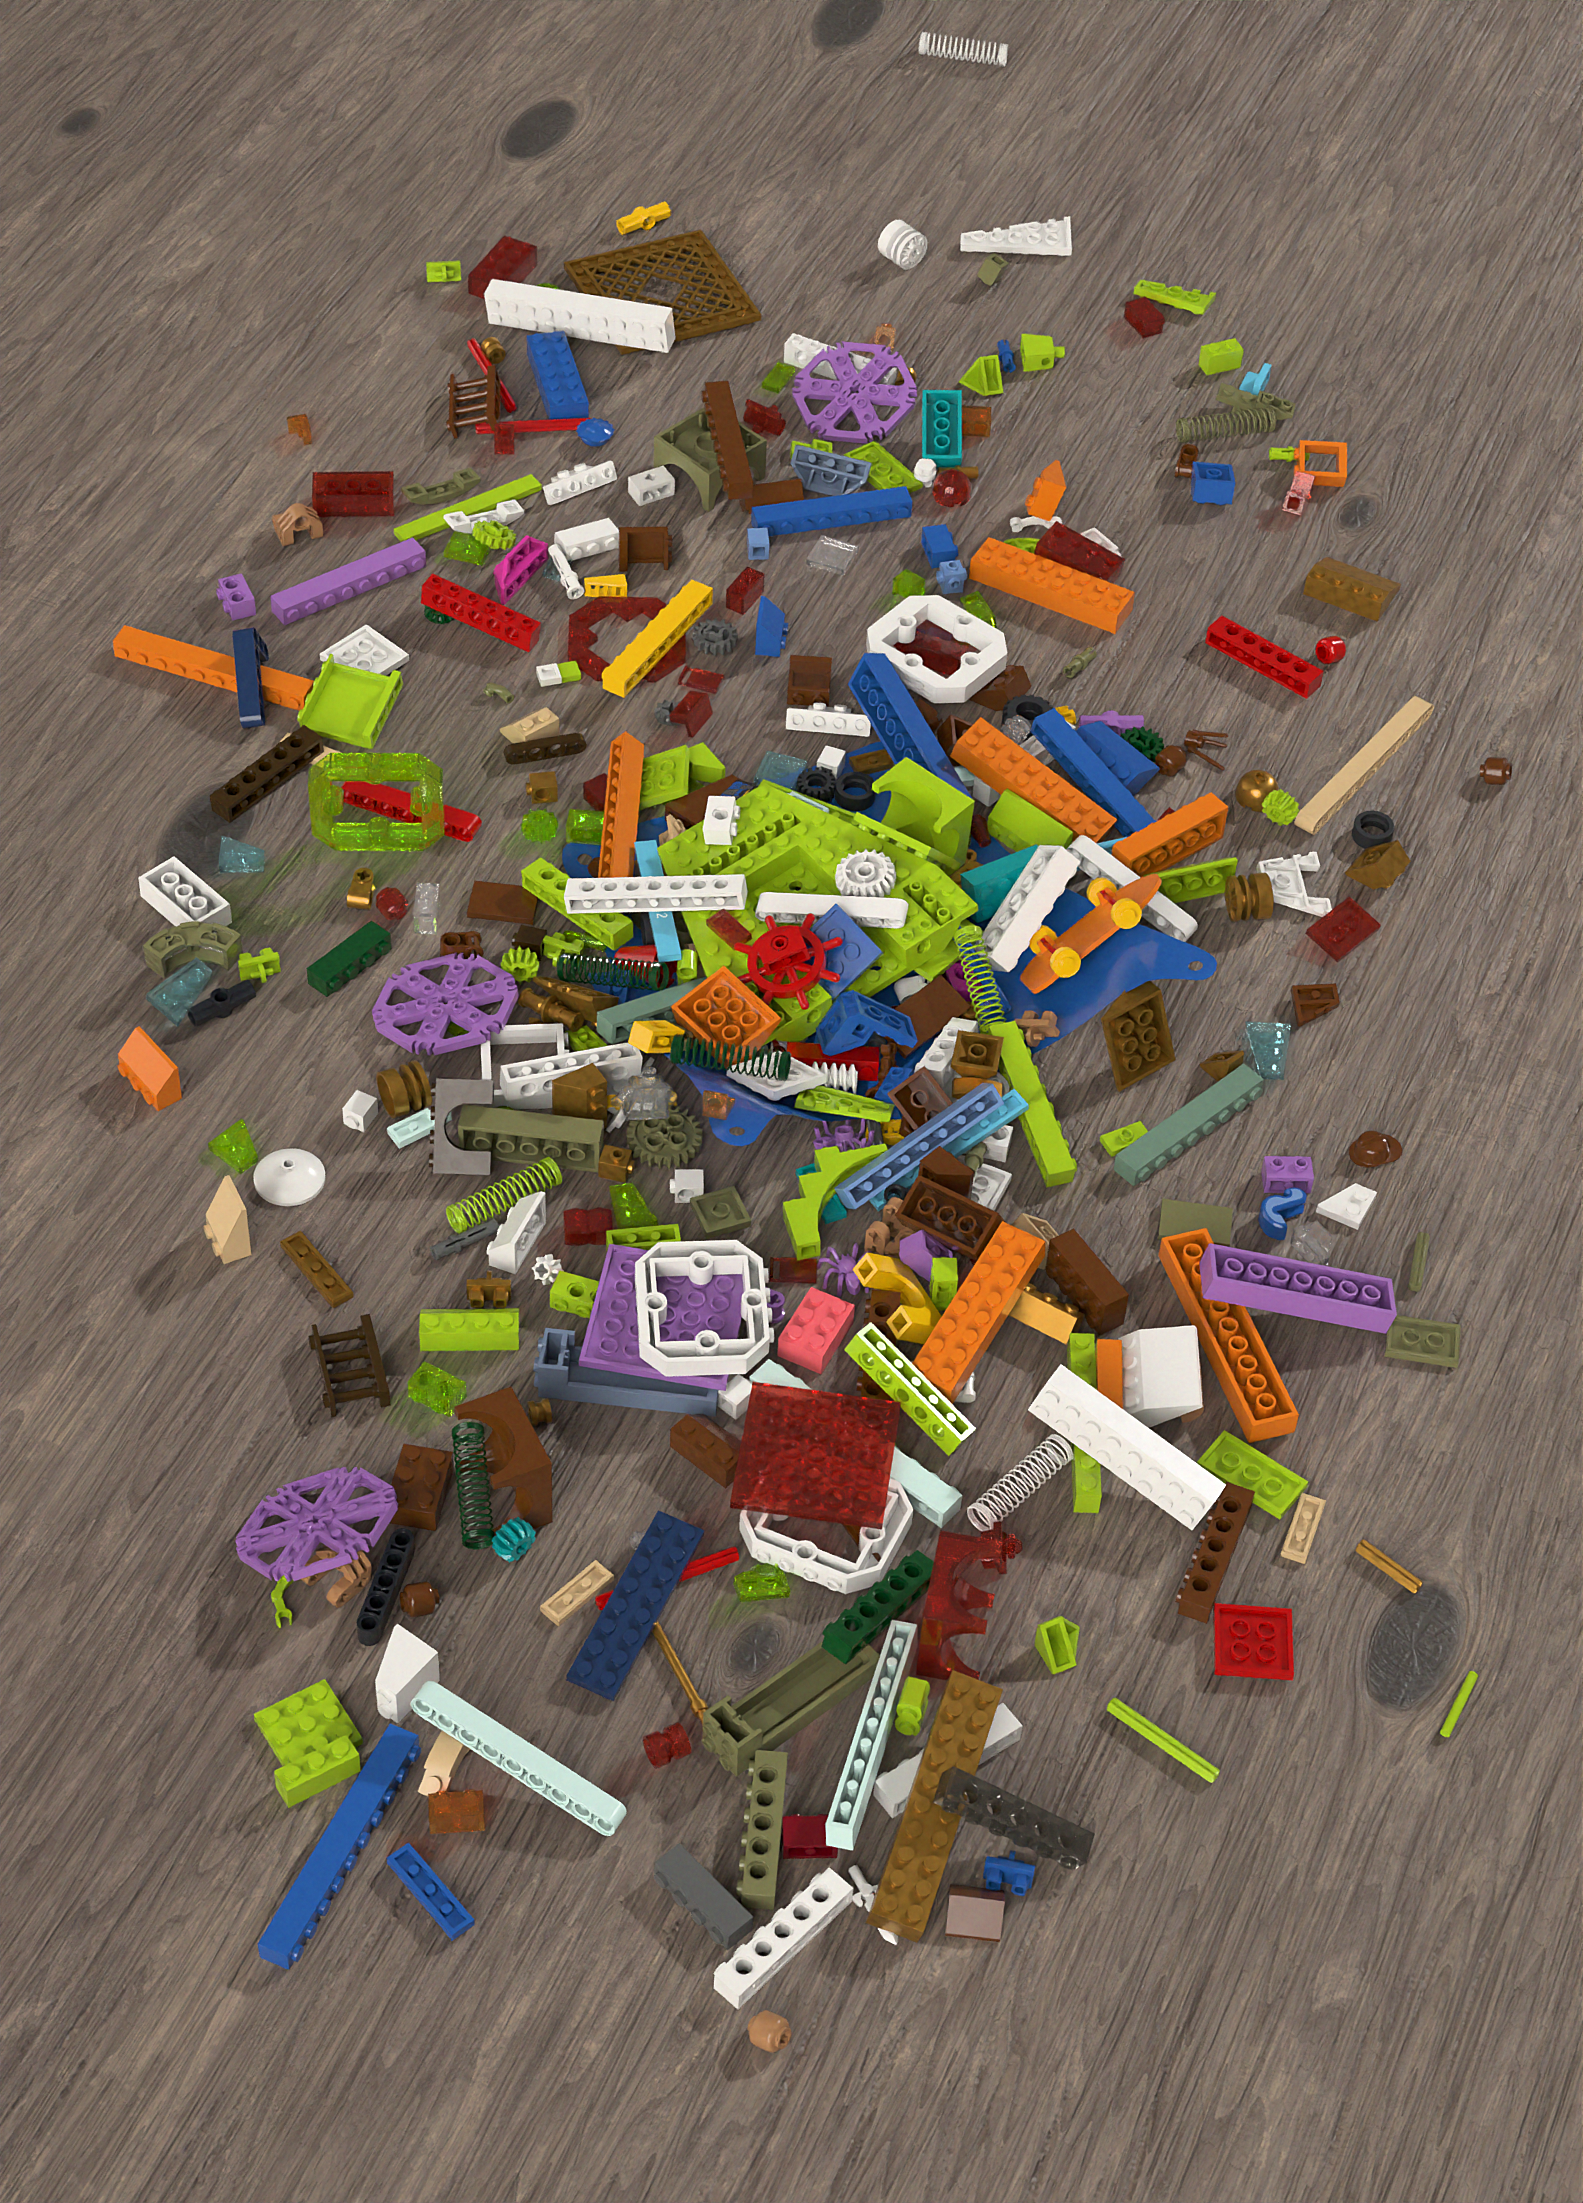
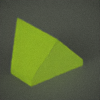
[958,355,1003,396]
[1034,1616,1080,1674]

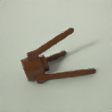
[1184,729,1228,771]

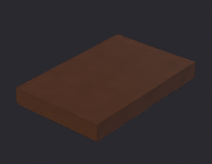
[467,880,539,925]

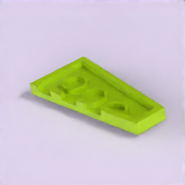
[1133,280,1216,315]
[794,1085,895,1122]

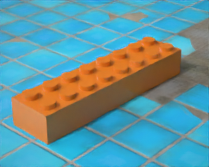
[969,537,1135,634]
[950,717,1117,844]
[912,1221,1045,1404]

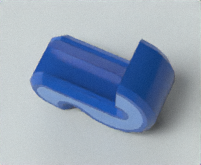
[1258,1187,1307,1240]

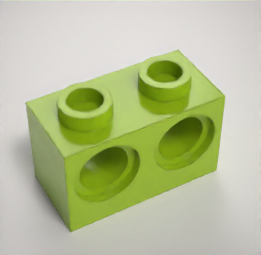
[929,1257,958,1311]

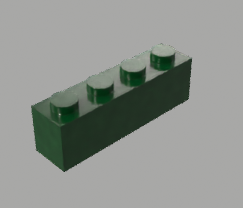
[307,920,391,997]

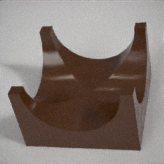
[454,1387,553,1536]

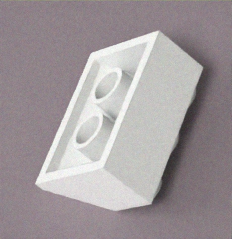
[487,1191,546,1274]

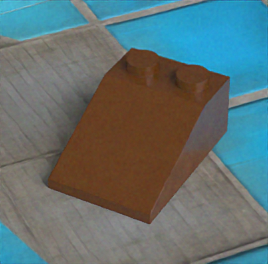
[937,714,973,767]

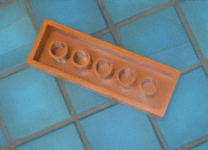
[1111,792,1228,878]

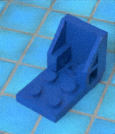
[816,990,918,1056]

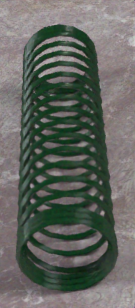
[557,953,669,991]
[670,1034,791,1082]
[451,1422,495,1550]

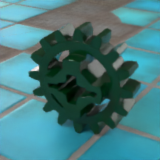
[1120,726,1164,763]

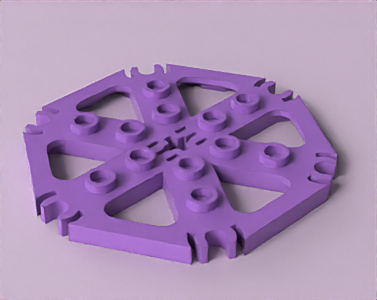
[792,341,917,444]
[372,953,519,1056]
[236,1467,398,1581]

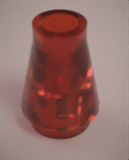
[970,814,991,848]

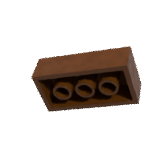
[895,1175,1006,1261]
[1045,1228,1129,1336]

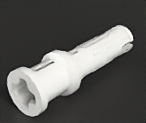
[548,544,585,599]

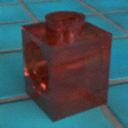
[494,424,515,455]

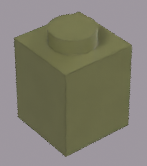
[977,253,1009,286]

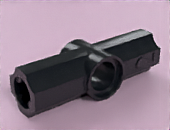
[186,980,256,1026]

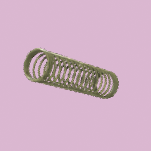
[1176,407,1276,443]

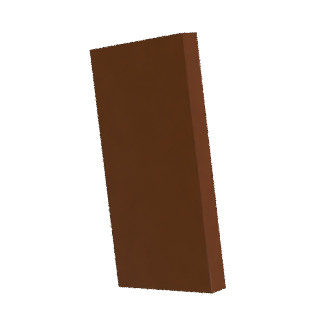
[884,975,971,1059]

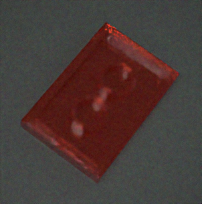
[1305,897,1381,962]

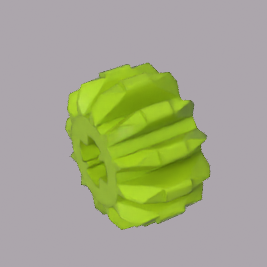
[1262,789,1299,826]
[501,945,539,985]

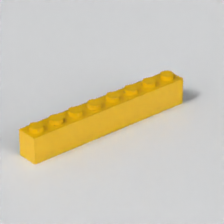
[602,580,713,698]

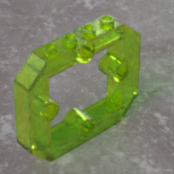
[308,753,445,851]

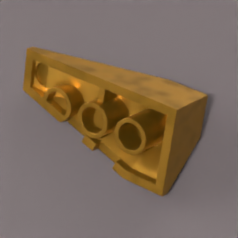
[533,976,619,1027]

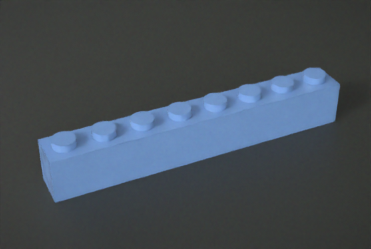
[834,1083,1004,1209]

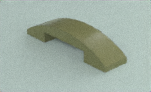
[401,467,481,505]

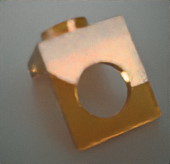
[875,323,896,351]
[703,1090,735,1120]

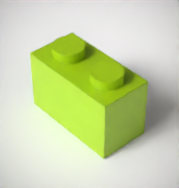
[1198,338,1244,375]

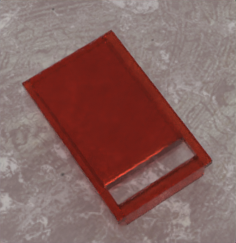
[678,665,724,694]
[769,1256,817,1284]

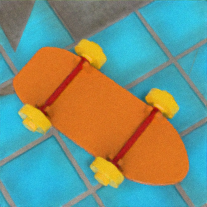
[1020,874,1162,994]

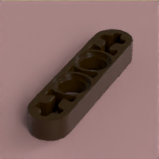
[503,733,587,765]

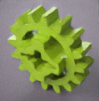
[472,520,517,550]

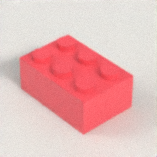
[777,1287,855,1374]

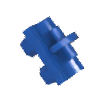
[983,1850,1035,1896]

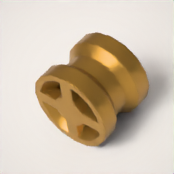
[528,1398,552,1426]

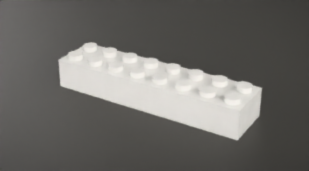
[1028,1364,1226,1530]

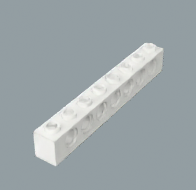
[564,874,748,913]

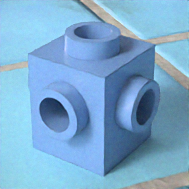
[936,560,967,594]

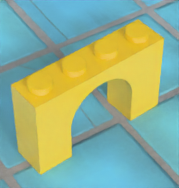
[853,1252,942,1344]

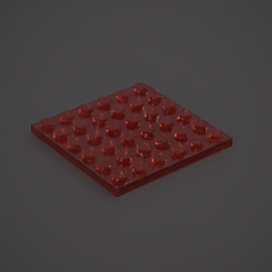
[730,1382,901,1529]

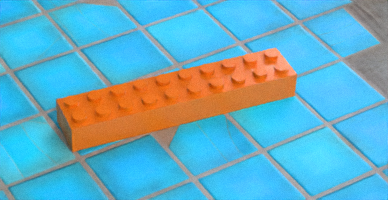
[1158,1228,1299,1443]

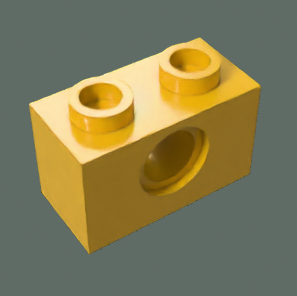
[628,1020,685,1053]

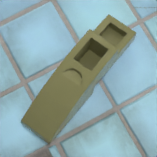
[1216,383,1296,420]

